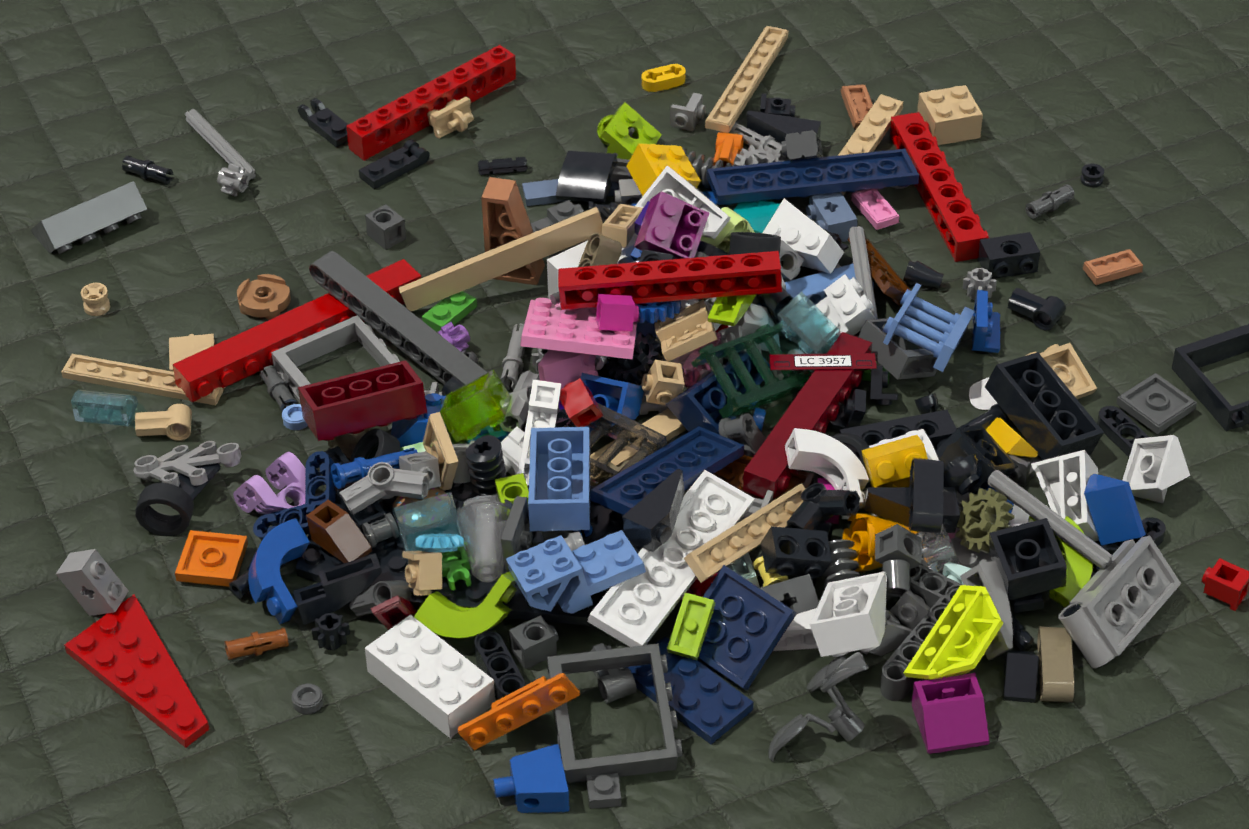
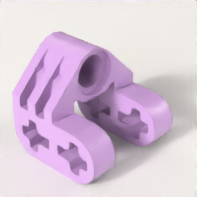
[233,452,305,514]

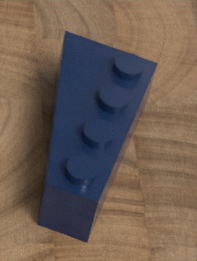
[666,348,771,435]

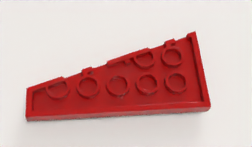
[64,594,209,748]

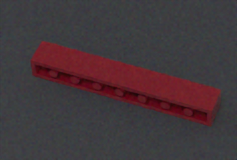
[743,332,872,501]

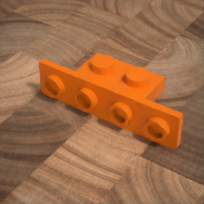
[458,673,580,750]

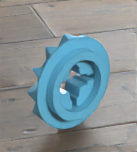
[416,533,464,552]

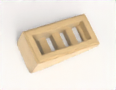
[602,204,643,248]

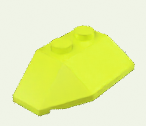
[903,585,1003,680]

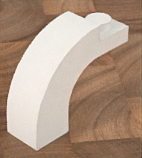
[785,428,869,519]

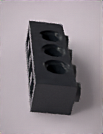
[840,410,957,460]

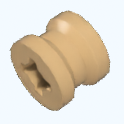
[81,283,111,316]

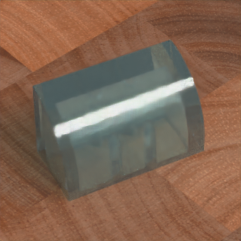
[71,390,138,426]

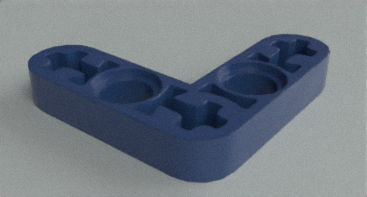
[253,451,336,541]

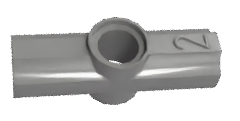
[499,371,540,433]

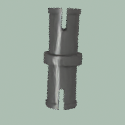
[1025,184,1075,219]
[260,365,297,412]

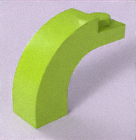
[1028,516,1093,608]
[414,572,517,638]

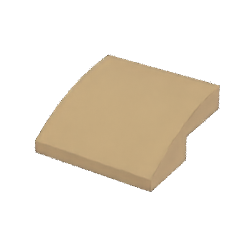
[654,299,717,362]

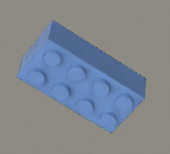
[528,427,590,531]

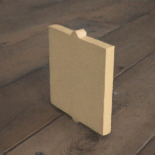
[169,334,214,372]

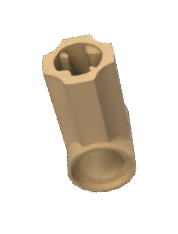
[135,404,192,441]

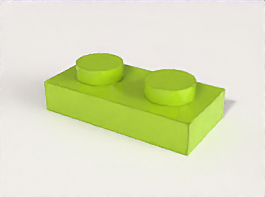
[667,593,715,660]

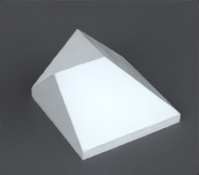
[1122,435,1190,503]

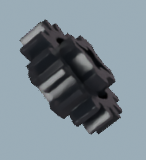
[606,332,664,385]

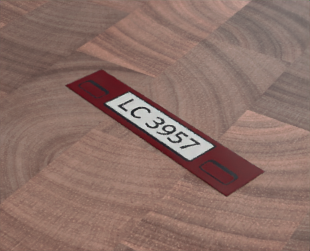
[770,353,877,370]

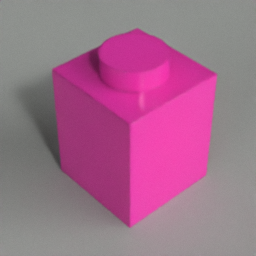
[596,294,639,331]

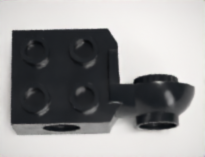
[935,425,1018,496]

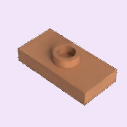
[841,84,873,129]
[1083,249,1143,285]

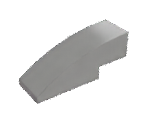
[960,560,1013,661]

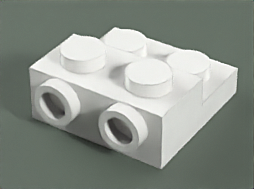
[808,275,876,348]

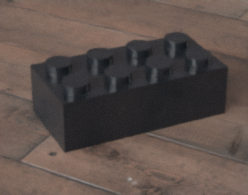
[985,352,1104,460]

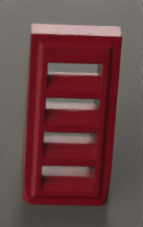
[371,595,417,630]

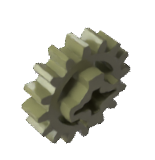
[955,488,1015,553]

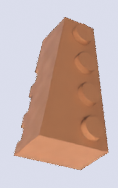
[481,177,545,285]

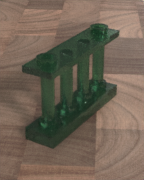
[691,323,812,419]

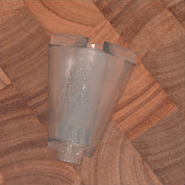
[457,495,513,582]

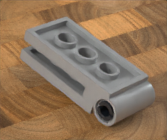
[1058,536,1181,668]

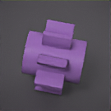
[437,322,470,352]

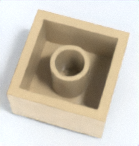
[917,85,983,145]

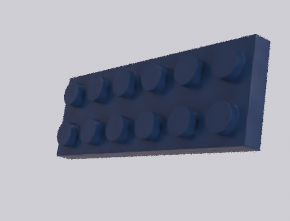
[590,426,744,515]

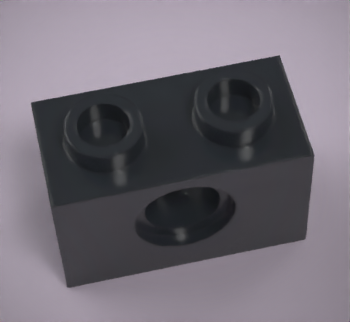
[978,232,1040,279]

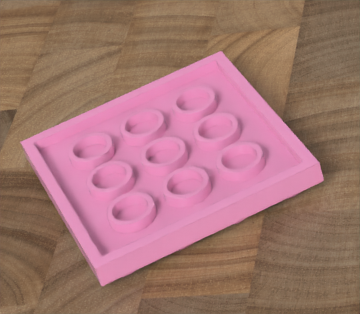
[521,298,638,359]

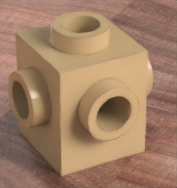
[642,360,684,405]

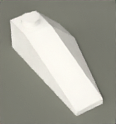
[636,166,731,239]

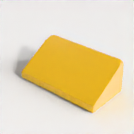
[986,417,1038,458]

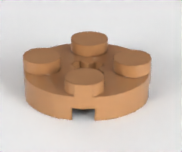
[237,274,291,320]

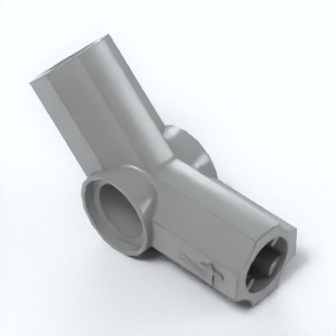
[339,462,430,515]

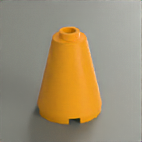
[843,513,928,572]

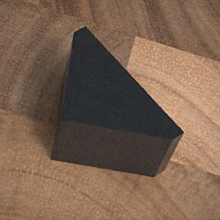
[1004,650,1039,703]

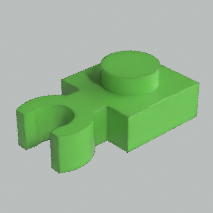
[440,546,471,591]

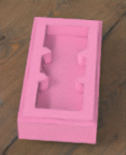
[852,189,900,230]

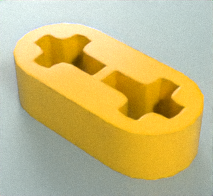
[641,64,686,92]

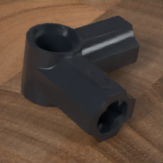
[785,483,860,530]

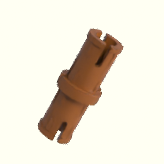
[224,628,289,660]

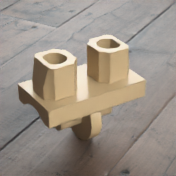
[427,97,474,138]

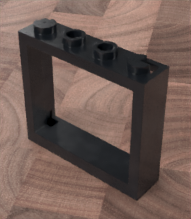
[1172,324,1249,431]

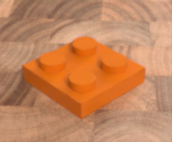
[175,530,248,586]

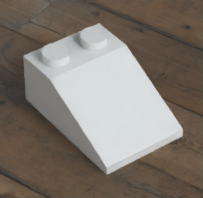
[810,572,887,657]

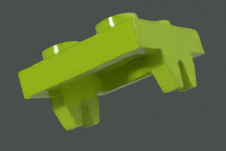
[600,102,662,160]

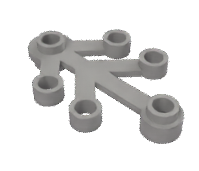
[133,441,242,486]

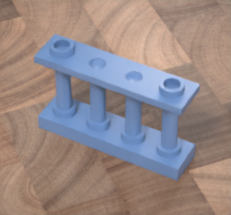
[883,283,975,372]

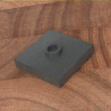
[1116,373,1197,434]
[501,496,533,573]

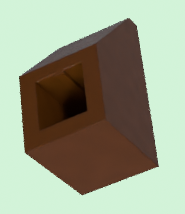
[306,500,372,563]

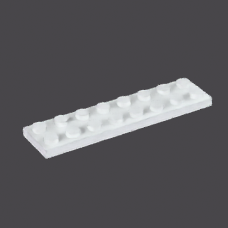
[587,470,755,647]

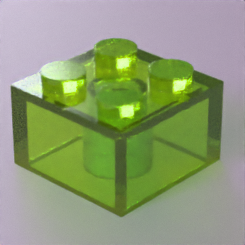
[440,370,511,442]

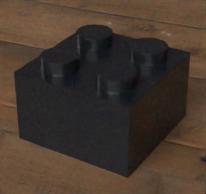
[989,518,1067,600]

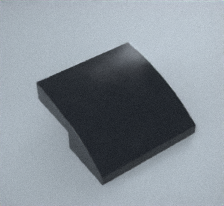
[556,151,618,203]

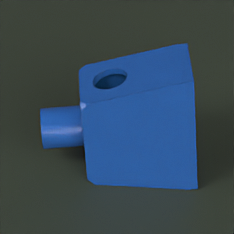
[493,744,569,813]

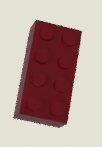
[298,360,427,441]

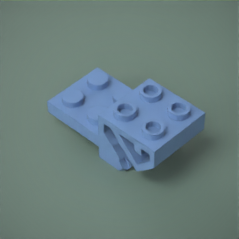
[506,530,646,614]

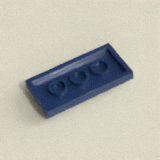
[625,636,754,745]

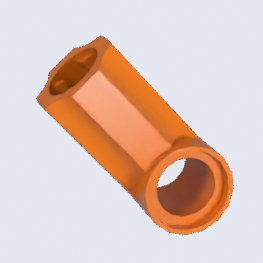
[714,132,744,167]

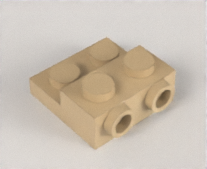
[1026,343,1097,399]

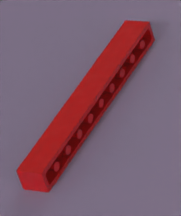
[173,259,421,402]

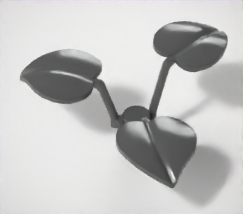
[768,652,869,762]

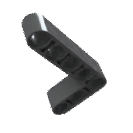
[880,564,962,701]

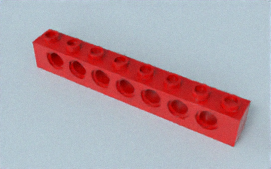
[346,45,516,161]
[890,112,989,262]
[558,251,782,310]

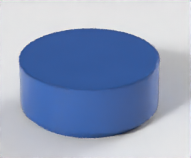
[753,408,766,433]

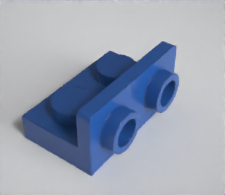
[972,290,1000,353]

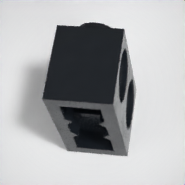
[761,526,832,578]

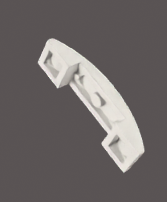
[518,380,561,488]

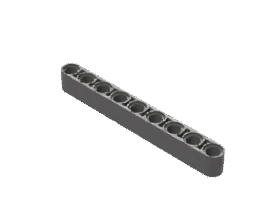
[309,251,499,402]

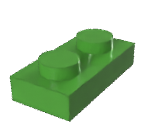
[422,291,477,332]

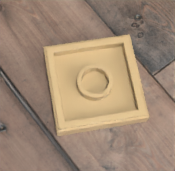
[423,412,459,491]

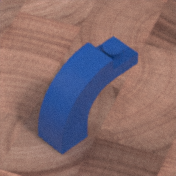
[248,518,310,624]

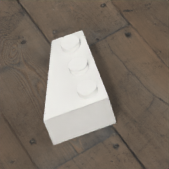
[763,199,844,274]
[1031,450,1099,541]

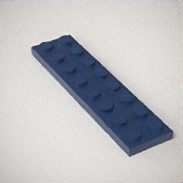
[707,149,919,205]

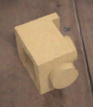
[403,550,442,595]

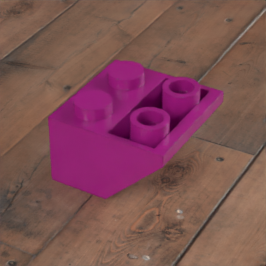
[634,191,710,259]
[912,673,989,754]

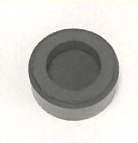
[292,684,323,714]

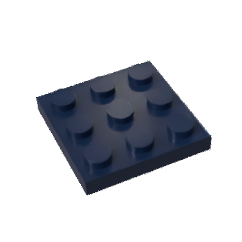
[698,565,797,690]

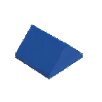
[1084,474,1146,545]

